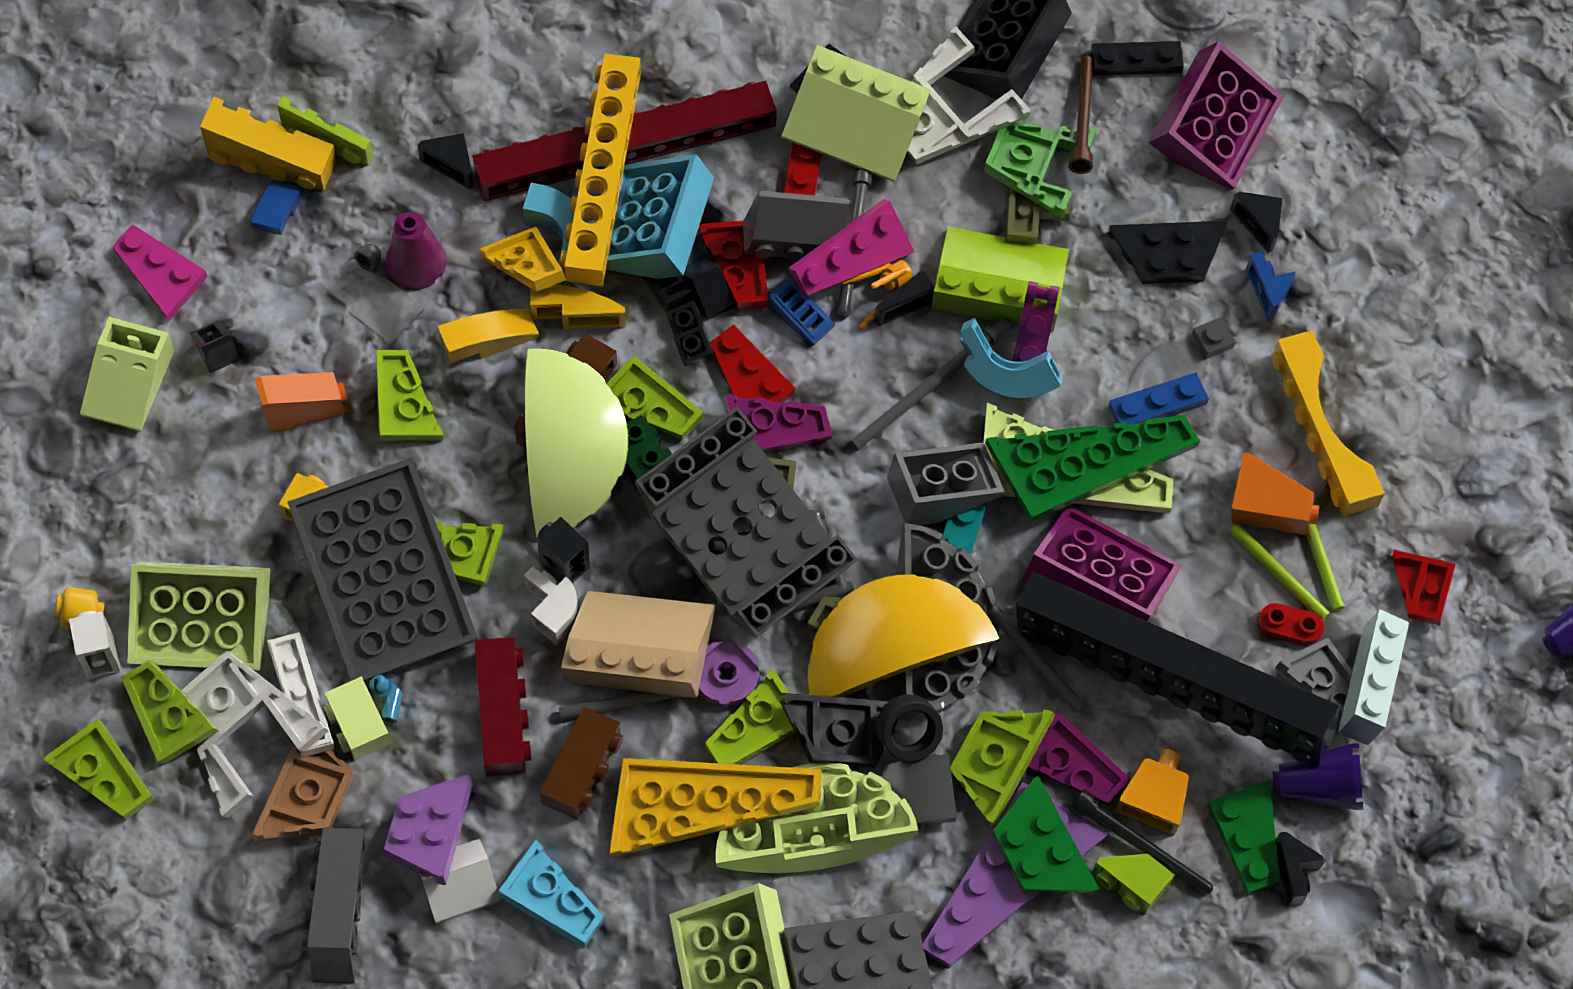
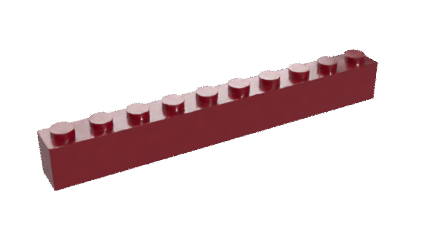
[472,81,777,201]

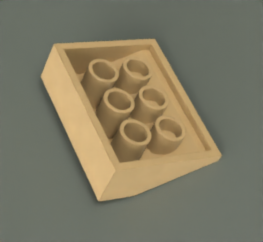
[561,591,715,698]

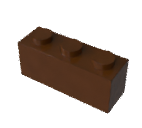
[540,707,623,820]

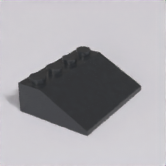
[943,0,1072,100]

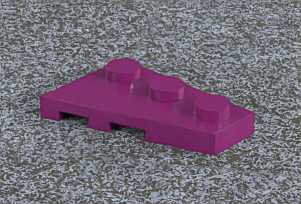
[724,394,833,452]

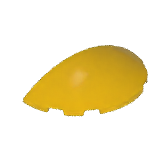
[808,575,1000,697]

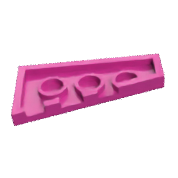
[789,199,914,295]

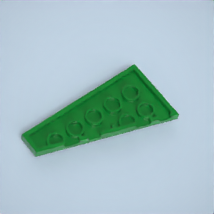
[985,415,1200,522]

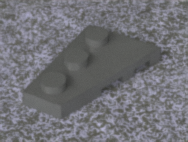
[1275,637,1353,721]

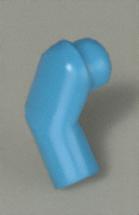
[370,675,402,723]

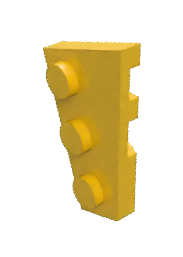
[479,226,566,292]

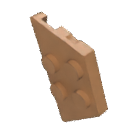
[252,744,354,842]

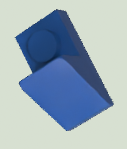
[1245,251,1296,321]

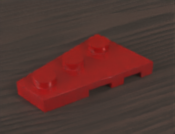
[698,220,769,309]
[710,324,796,403]

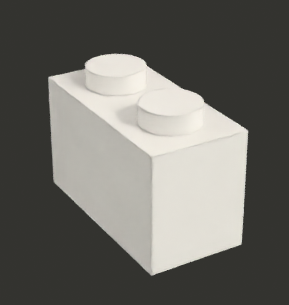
[69,611,121,680]

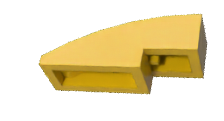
[530,284,626,330]
[438,309,539,363]

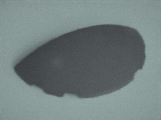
[897,523,1000,715]

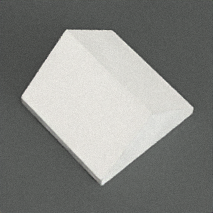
[419,838,501,924]

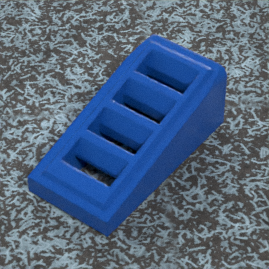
[768,278,835,346]

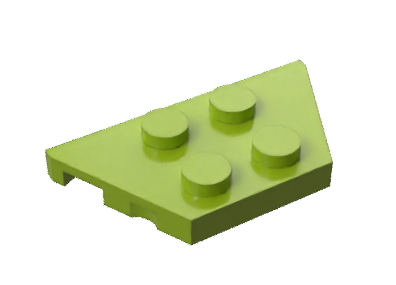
[950,710,1055,827]

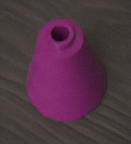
[384,212,447,290]

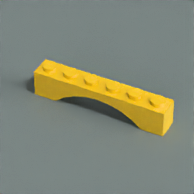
[1271,330,1385,517]

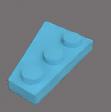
[498,840,603,948]

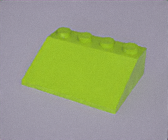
[931,227,1069,332]

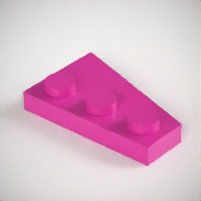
[113,224,208,322]

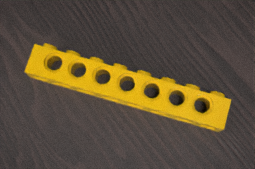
[560,53,641,286]

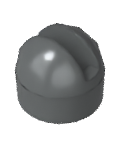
[354,244,381,271]

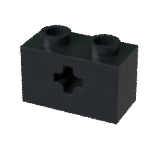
[537,517,590,584]

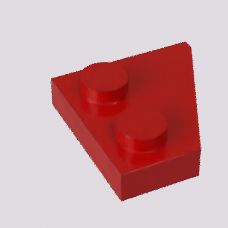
[1392,550,1456,626]

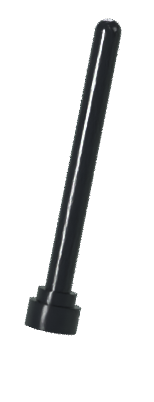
[1069,788,1213,895]

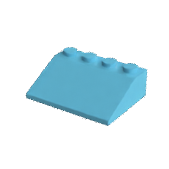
[606,154,714,279]

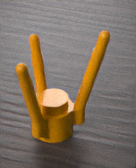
[840,260,913,330]

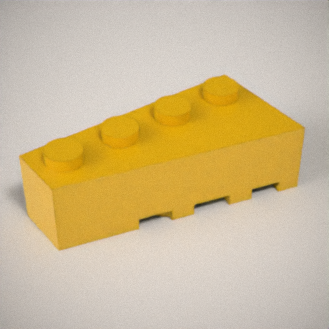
[200,96,337,191]

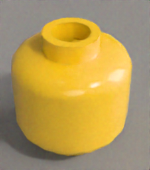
[54,587,104,630]

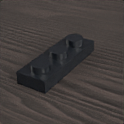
[1090,41,1184,75]

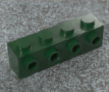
[624,415,674,547]

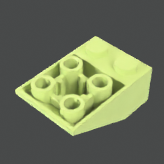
[80,317,175,432]

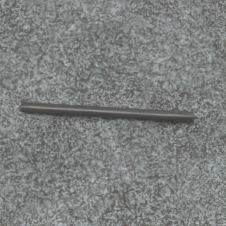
[850,318,1011,451]

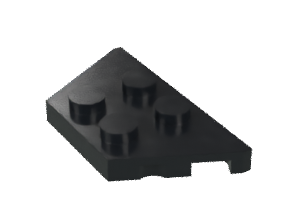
[1108,221,1227,284]
[780,693,901,768]

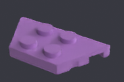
[384,775,473,885]

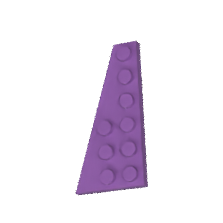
[922,782,1110,968]

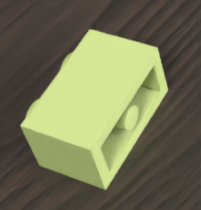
[323,676,391,761]

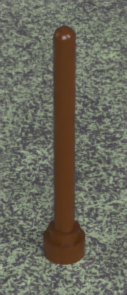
[1068,56,1093,174]

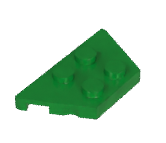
[992,776,1099,895]

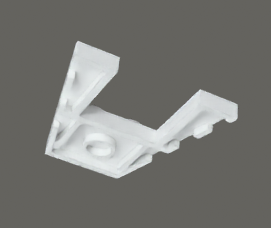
[907,26,1031,164]
[181,651,329,818]

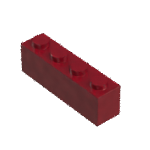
[475,637,532,777]

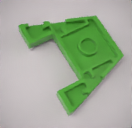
[984,123,1097,218]

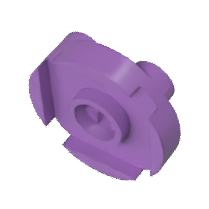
[698,641,759,709]

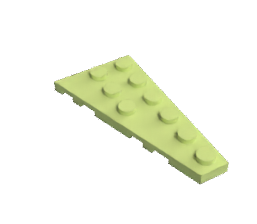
[983,403,1173,514]

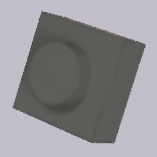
[1192,317,1236,359]

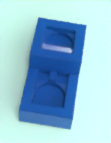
[250,180,303,235]

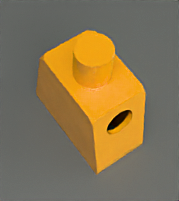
[1115,749,1189,835]

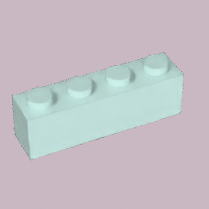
[1338,609,1409,745]

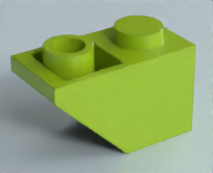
[1092,854,1174,915]

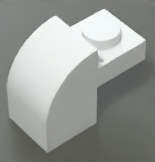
[524,566,578,645]

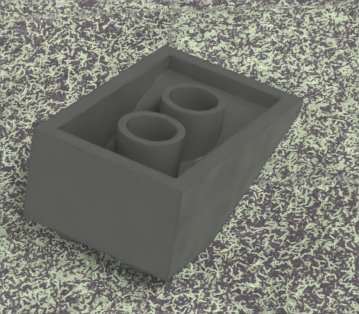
[887,442,1005,525]

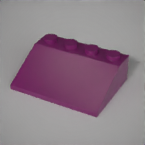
[1148,41,1284,190]
[1022,505,1182,622]

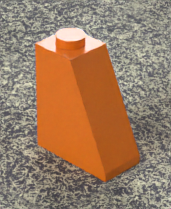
[255,372,348,434]
[1232,452,1319,535]

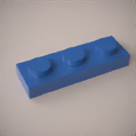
[1108,372,1209,424]

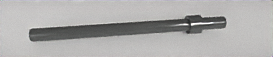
[837,168,872,318]

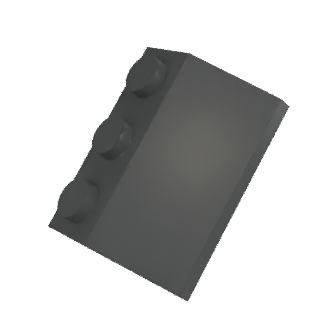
[743,191,850,261]

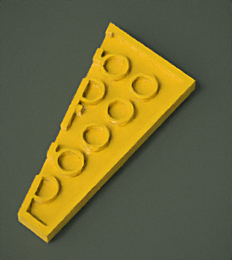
[609,758,823,858]

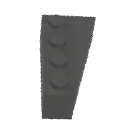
[302,828,366,983]

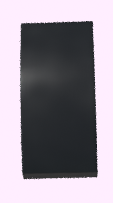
[665,300,714,366]

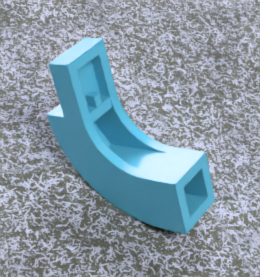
[523,183,590,286]
[959,318,1063,398]

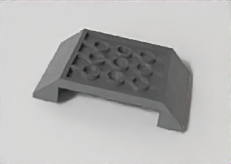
[635,406,858,638]

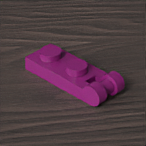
[1012,281,1060,362]

